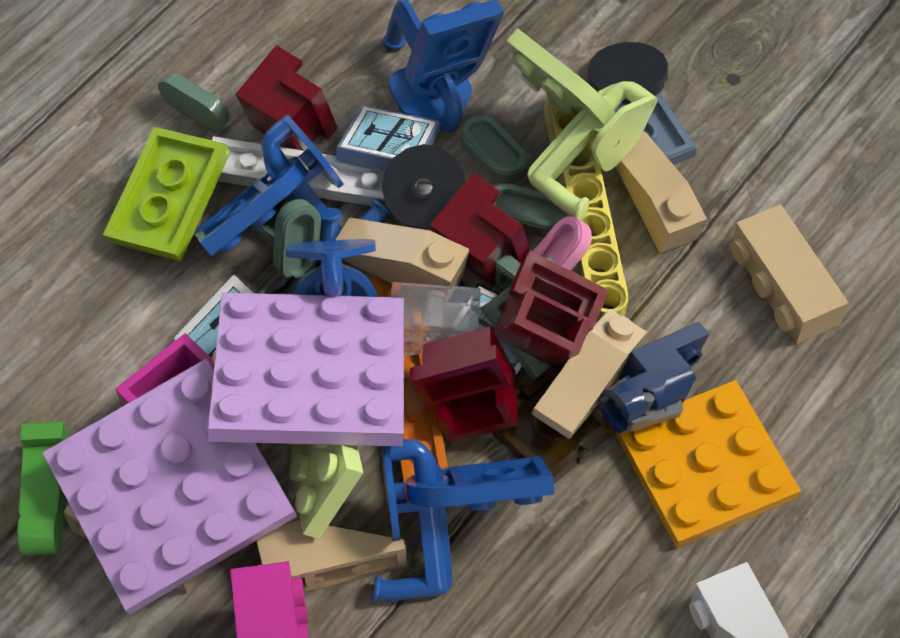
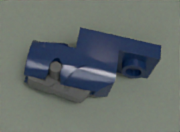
[599,321,709,434]

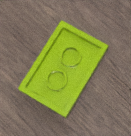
[103,127,231,262]

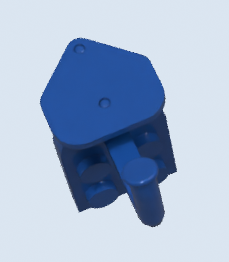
[382,0,504,133]
[194,114,393,256]
[286,208,378,297]
[371,439,555,603]

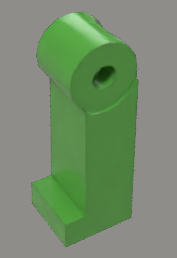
[18,422,69,556]

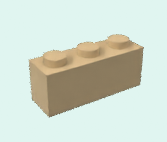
[730,204,849,344]

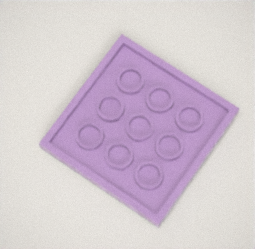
[208,293,404,446]
[42,359,297,615]

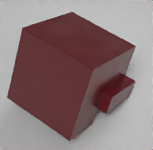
[235,45,338,151]
[430,173,530,287]
[493,250,609,367]
[410,326,517,443]

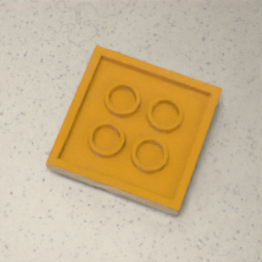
[615,380,801,549]

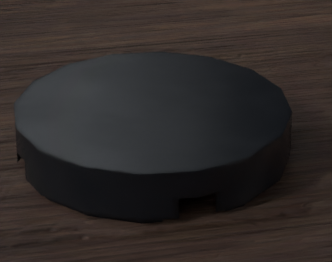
[588,42,668,104]

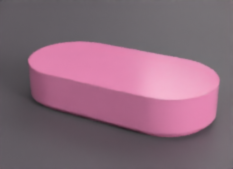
[533,217,592,271]

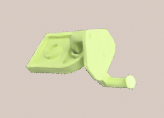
[506,28,658,221]
[212,350,363,539]

